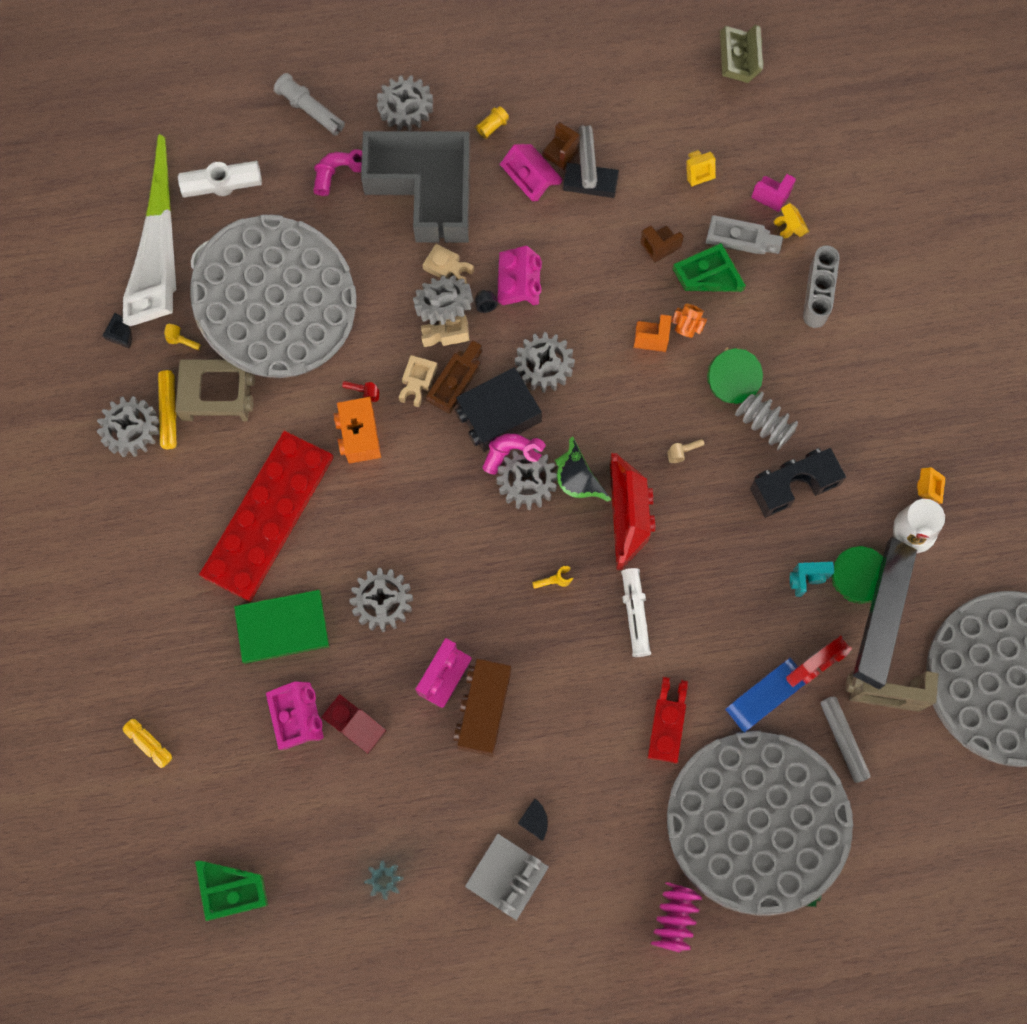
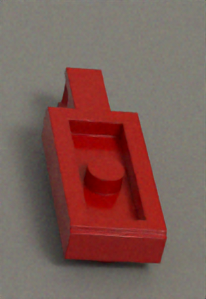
[786,636,852,687]

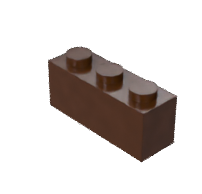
[453,659,512,757]

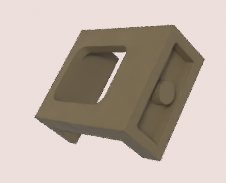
[176,360,255,421]
[846,671,939,712]

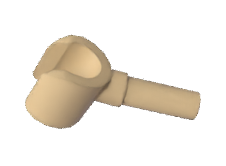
[667,439,705,463]

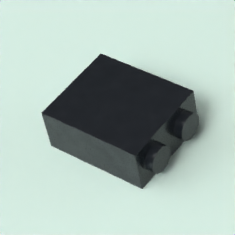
[454,367,542,452]

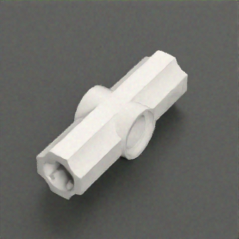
[178,161,262,198]

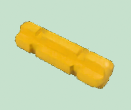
[123,719,172,768]

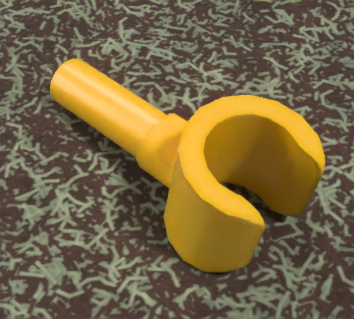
[164,324,201,351]
[532,566,574,589]

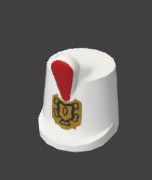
[893,499,945,554]

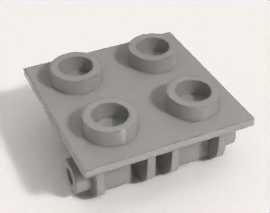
[465,834,549,921]

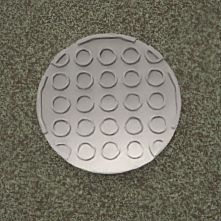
[190,215,356,378]
[926,591,1027,767]
[667,731,853,915]

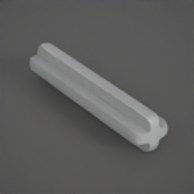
[578,125,597,189]
[820,696,870,783]

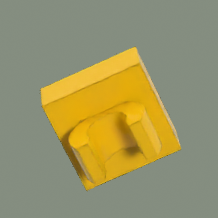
[686,150,716,187]
[774,203,809,238]

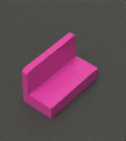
[500,144,563,201]

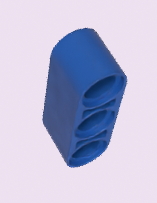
[725,657,805,733]

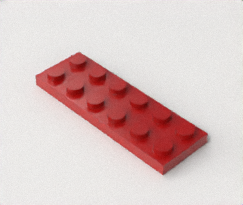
[199,431,334,603]

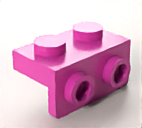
[497,246,542,306]

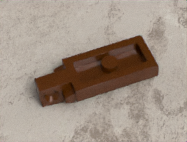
[426,340,483,414]

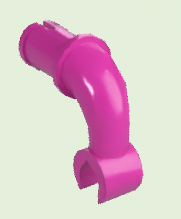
[314,150,362,196]
[482,433,546,475]

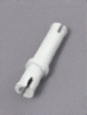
[621,568,651,657]

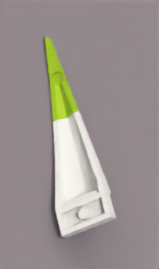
[123,134,176,326]

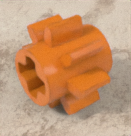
[671,304,707,338]

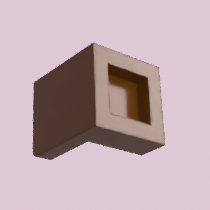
[543,122,580,170]
[640,225,684,263]

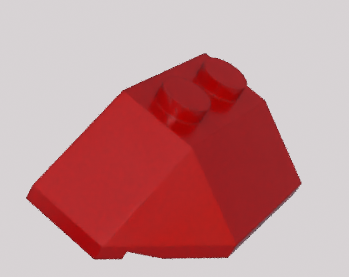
[609,453,655,570]

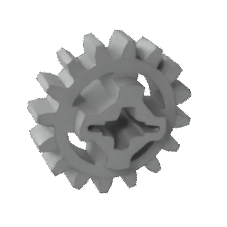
[377,76,433,131]
[413,275,473,325]
[515,332,575,393]
[97,396,160,457]
[497,449,558,510]
[350,568,413,632]

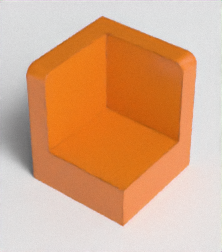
[634,315,672,352]

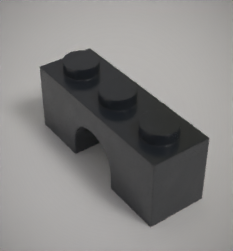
[750,448,846,518]

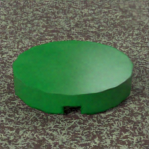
[707,348,763,404]
[831,546,883,604]

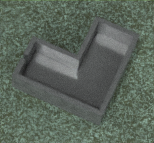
[361,131,471,243]

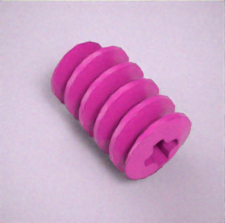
[651,882,702,953]

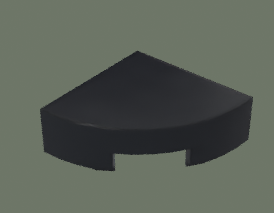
[102,312,132,348]
[518,798,548,841]

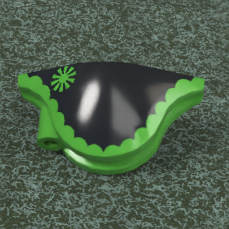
[555,437,612,502]

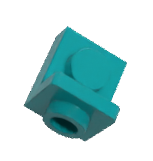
[789,562,834,597]

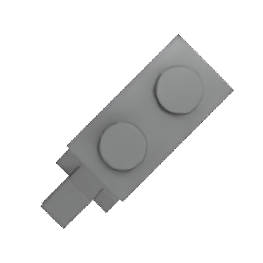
[706,215,783,254]

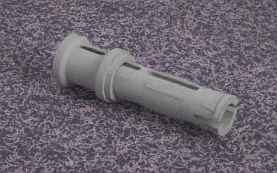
[274,73,345,136]

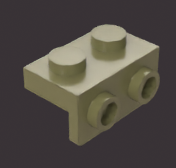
[720,25,764,83]

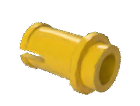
[475,106,509,139]

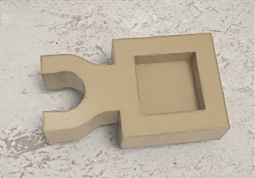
[423,244,474,284]
[421,315,470,347]
[399,355,437,407]

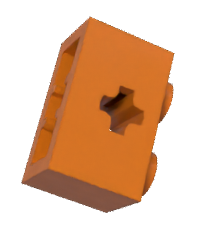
[334,397,382,464]

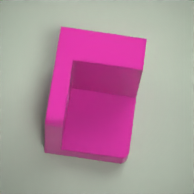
[751,174,796,212]

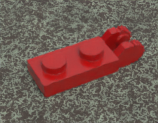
[647,677,688,764]

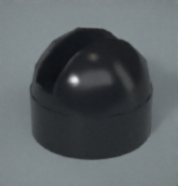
[475,289,498,313]

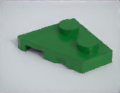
[673,243,746,292]
[195,860,268,921]

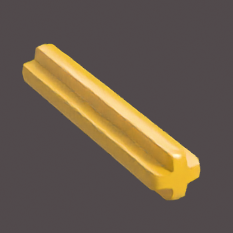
[158,370,177,450]

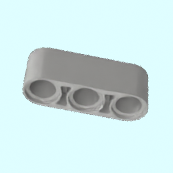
[803,246,840,328]

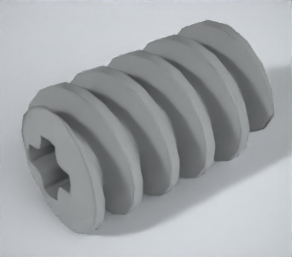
[735,392,798,451]

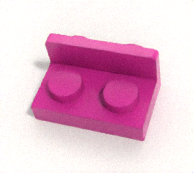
[415,638,472,708]
[266,682,324,750]

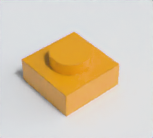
[917,467,945,504]

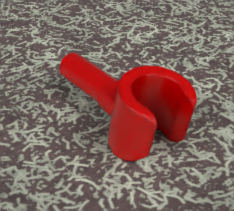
[342,381,380,402]

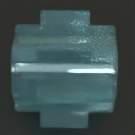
[364,861,404,900]

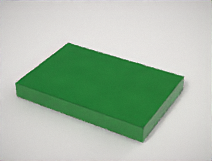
[234,590,330,664]

